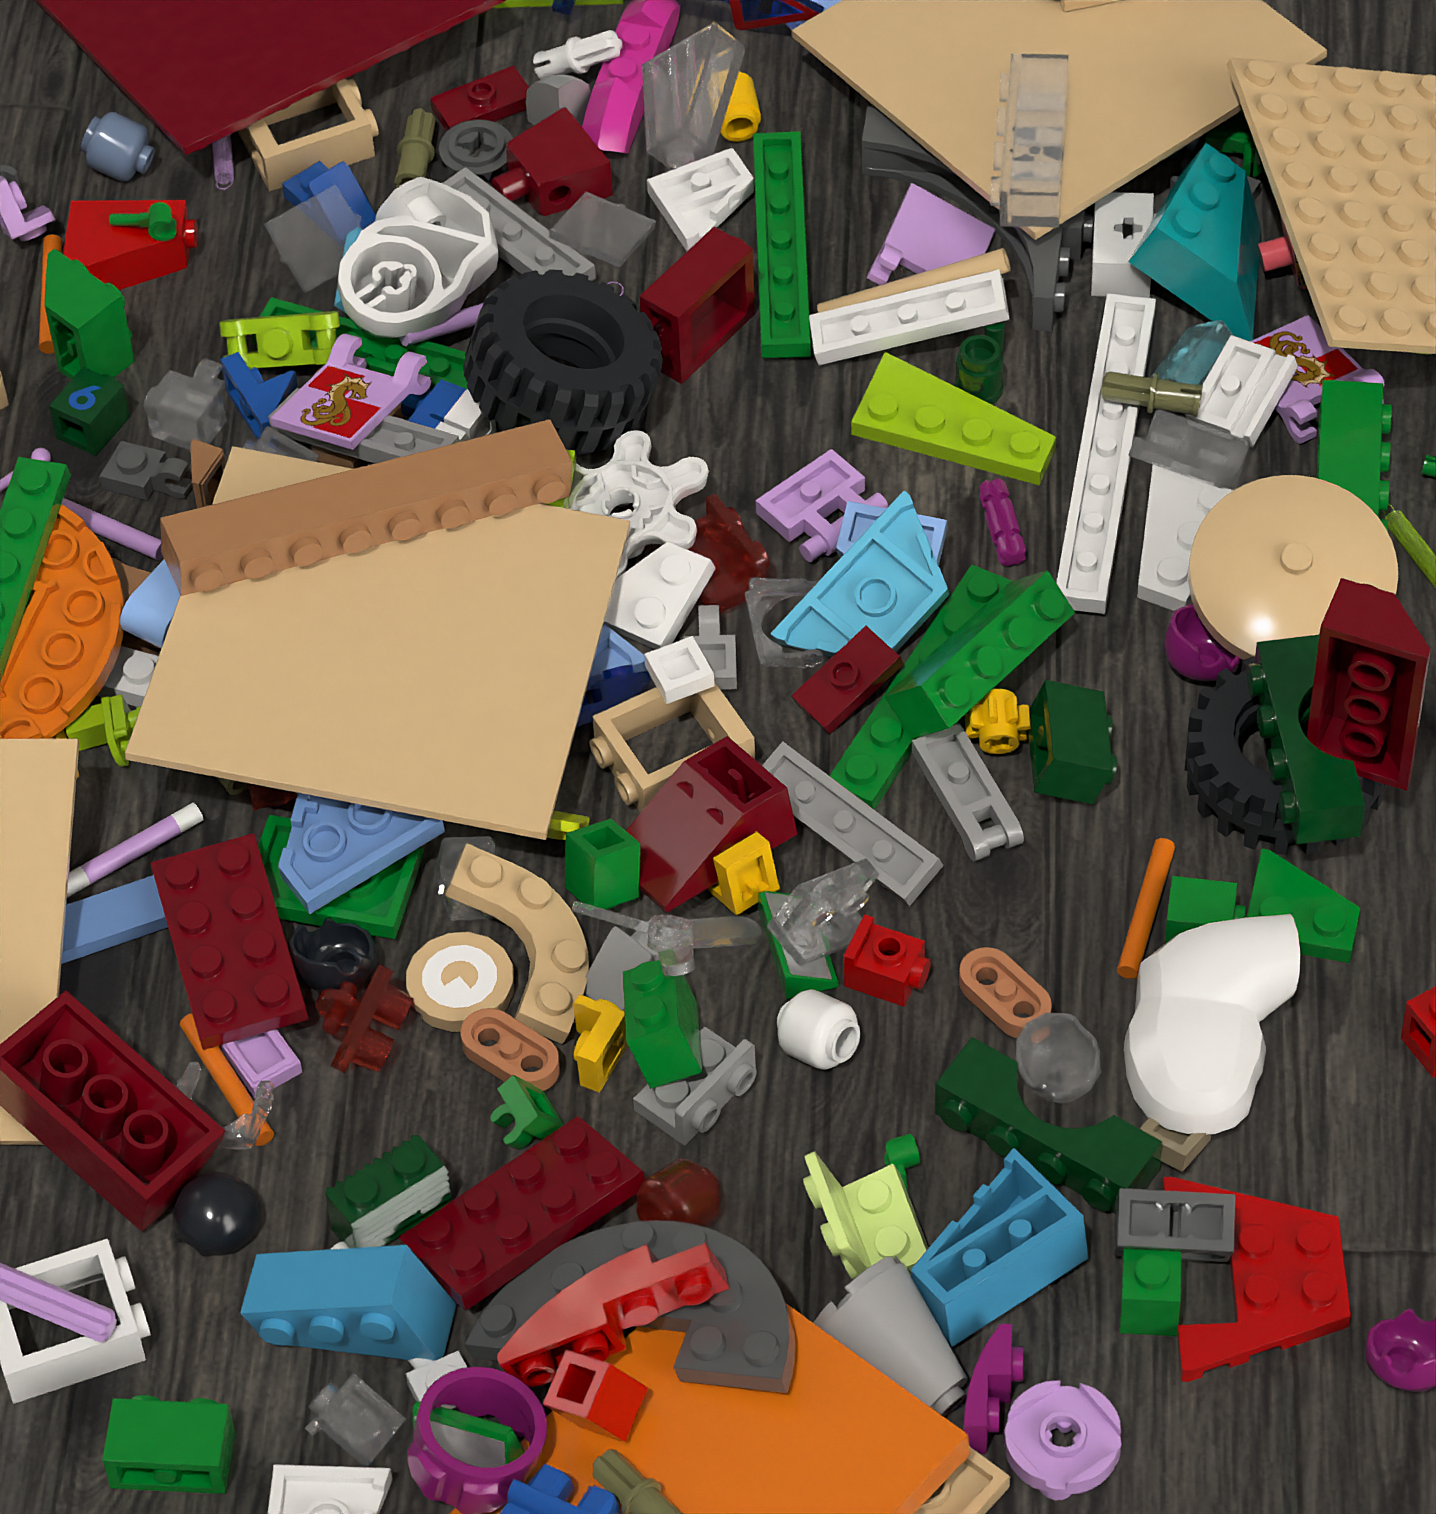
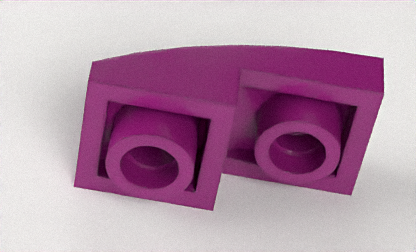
[964,1324,1023,1455]

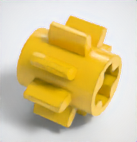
[965,689,1031,754]

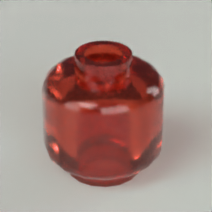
[636,1158,720,1227]

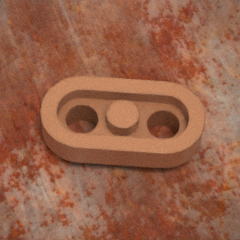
[959,947,1052,1039]
[461,1008,560,1091]

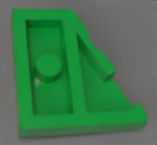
[1247,849,1360,963]

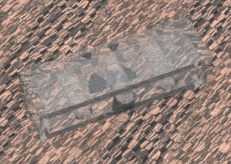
[990,53,1069,227]

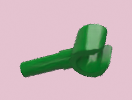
[109,202,176,241]
[884,1134,920,1193]

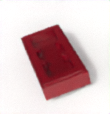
[430,65,529,132]
[791,625,904,735]

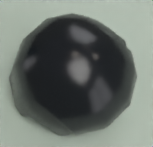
[289,918,377,993]
[172,1171,260,1256]

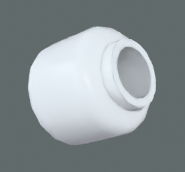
[777,989,860,1070]

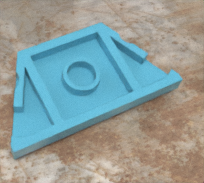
[770,491,949,657]

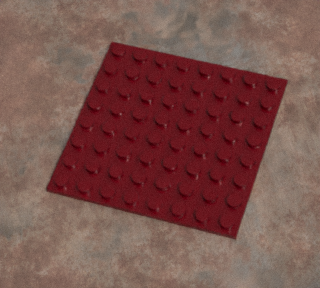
[35,0,506,155]

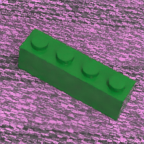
[1316,380,1392,532]
[884,570,1075,739]

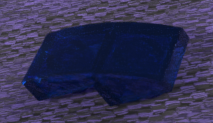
[575,665,651,730]

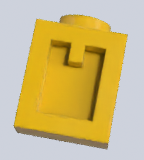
[708,832,780,915]
[573,995,628,1093]

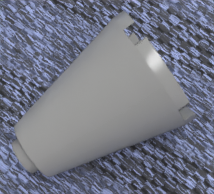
[813,1256,968,1417]

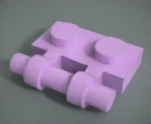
[756,449,888,562]

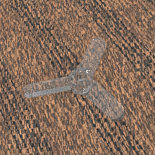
[571,900,762,976]

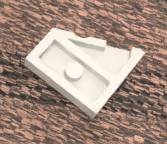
[647,147,754,251]
[604,542,716,650]

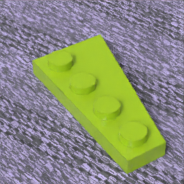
[851,352,1056,486]

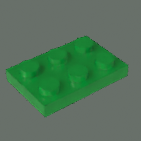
[258,814,424,939]

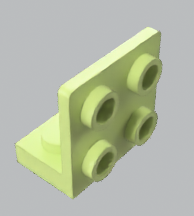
[803,1151,928,1280]

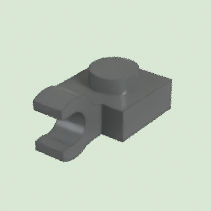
[99,441,193,500]

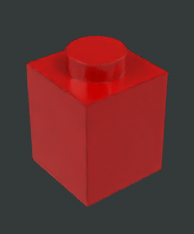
[543,1350,648,1442]

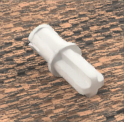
[533,30,623,79]

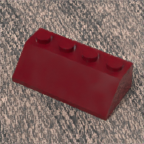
[1307,578,1431,791]
[0,990,226,1232]

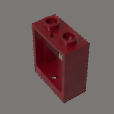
[639,226,755,384]

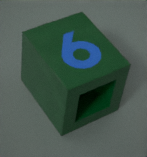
[49,367,130,456]

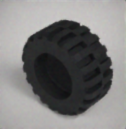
[463,269,663,455]

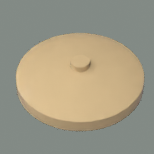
[1188,475,1398,660]

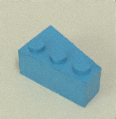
[911,1148,1088,1347]
[240,1245,456,1361]

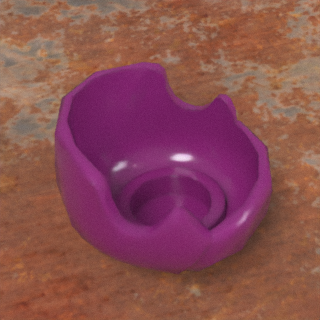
[1164,604,1241,682]
[1365,1309,1436,1392]

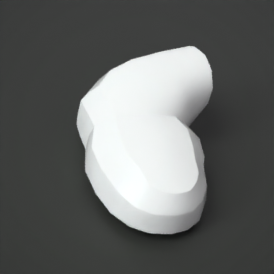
[338,177,498,338]
[1124,914,1300,1135]

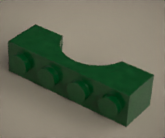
[1246,634,1365,844]
[935,1037,1162,1214]

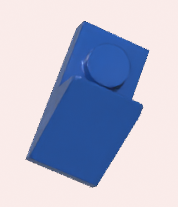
[282,161,376,248]
[220,352,298,454]

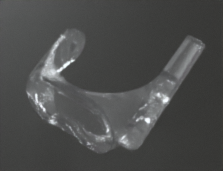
[745,577,824,669]
[176,1062,274,1149]

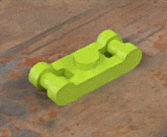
[219,311,340,369]

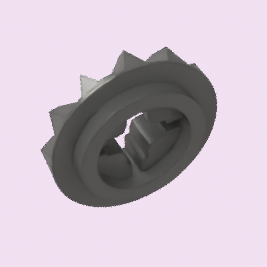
[439,120,513,181]

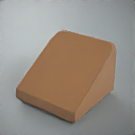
[191,439,226,508]

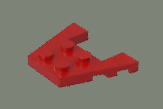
[1162,1177,1351,1382]

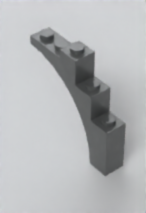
[862,107,1094,332]

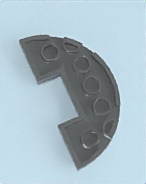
[465,1221,795,1393]

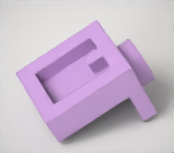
[0,175,55,241]

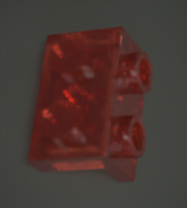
[687,494,770,613]

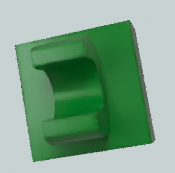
[490,1075,564,1150]

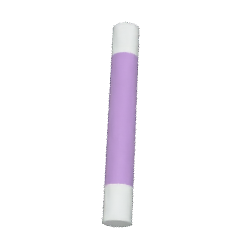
[67,803,203,898]

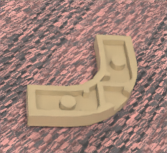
[445,843,589,1044]

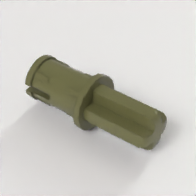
[395,108,435,188]
[1101,371,1203,417]
[593,1449,682,1514]

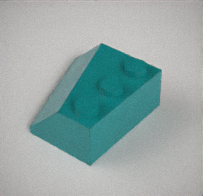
[1128,143,1261,341]

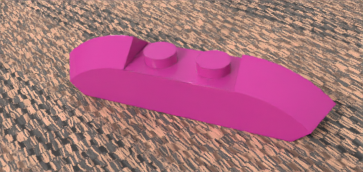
[582,0,681,153]

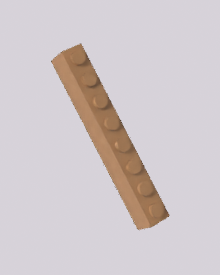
[160,419,572,596]

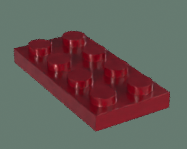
[150,833,309,1050]
[398,1116,647,1311]

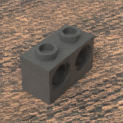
[1113,1188,1235,1262]

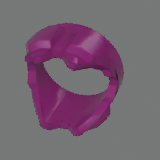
[407,1367,547,1514]

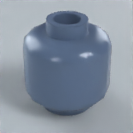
[81,112,155,182]

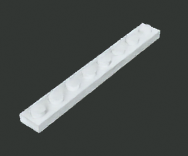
[1057,293,1156,614]

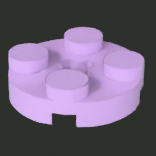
[1004,1381,1121,1500]

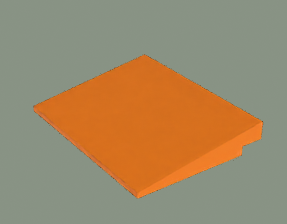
[449,1304,970,1514]

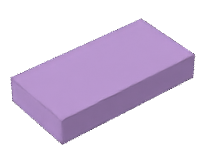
[219,1029,302,1099]

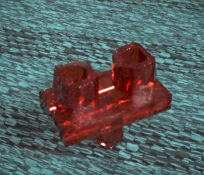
[316,964,414,1073]

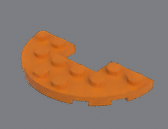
[0,504,125,739]

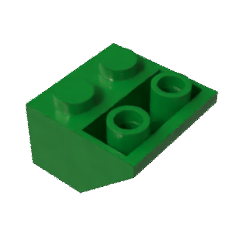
[44,248,135,380]

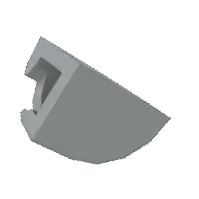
[526,75,591,126]

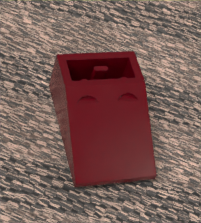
[626,736,797,913]

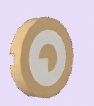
[406,932,514,1032]

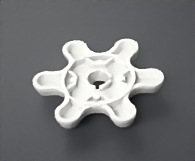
[567,430,709,579]

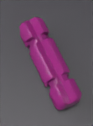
[979,478,1026,567]

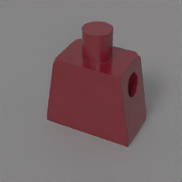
[491,107,613,216]

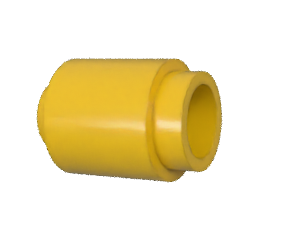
[707,71,761,141]

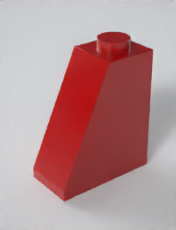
[63,200,198,290]

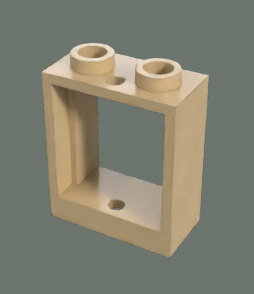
[238,78,378,191]
[590,682,755,813]

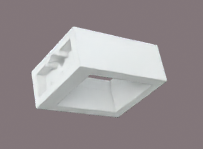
[0,1238,151,1404]

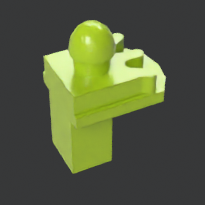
[66,694,141,767]

